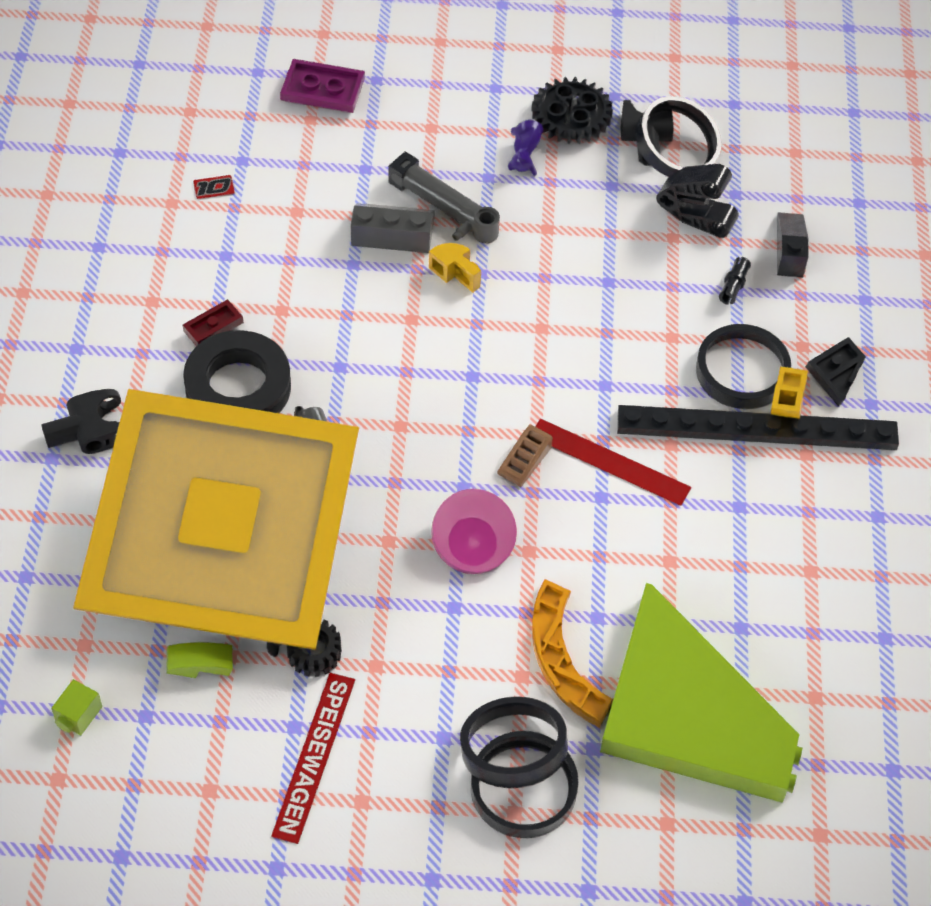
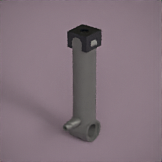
[388,151,500,243]

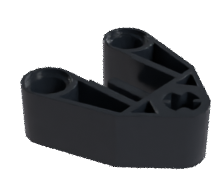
[656,164,739,238]

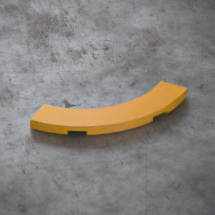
[532,579,613,728]

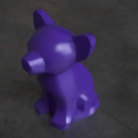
[508,120,543,176]

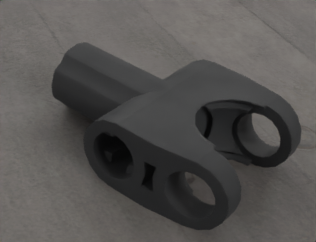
[620,100,674,166]
[41,389,121,454]

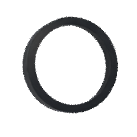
[635,96,721,177]
[696,324,791,409]
[460,696,568,788]
[470,731,579,838]

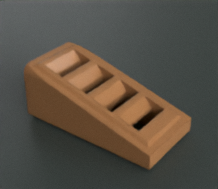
[497,424,553,487]

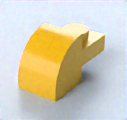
[429,243,481,293]
[771,366,808,419]

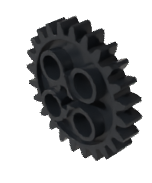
[531,77,613,144]

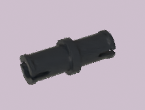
[718,257,751,305]

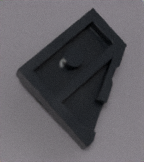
[805,337,866,407]

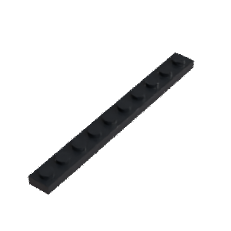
[617,405,899,450]

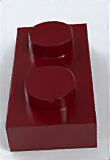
[182,299,244,346]

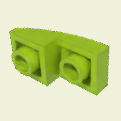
[166,642,233,678]

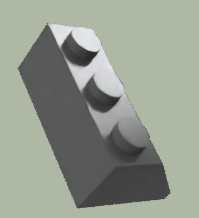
[350,203,435,253]

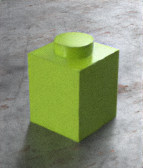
[51,679,103,736]

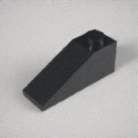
[777,212,809,278]

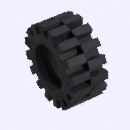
[286,619,342,677]

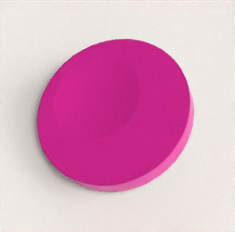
[431,489,517,574]

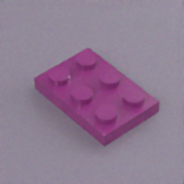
[280,58,365,113]

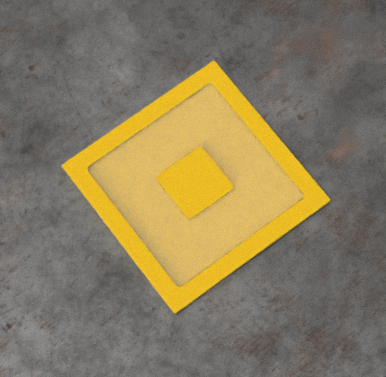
[73,389,359,650]

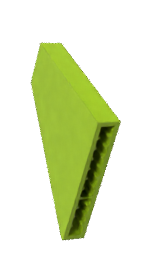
[600,583,803,803]

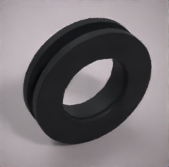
[183,330,291,413]

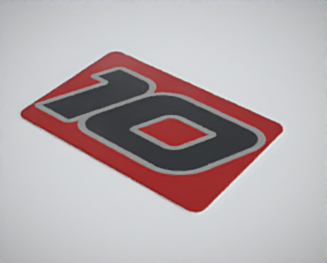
[193,175,235,199]

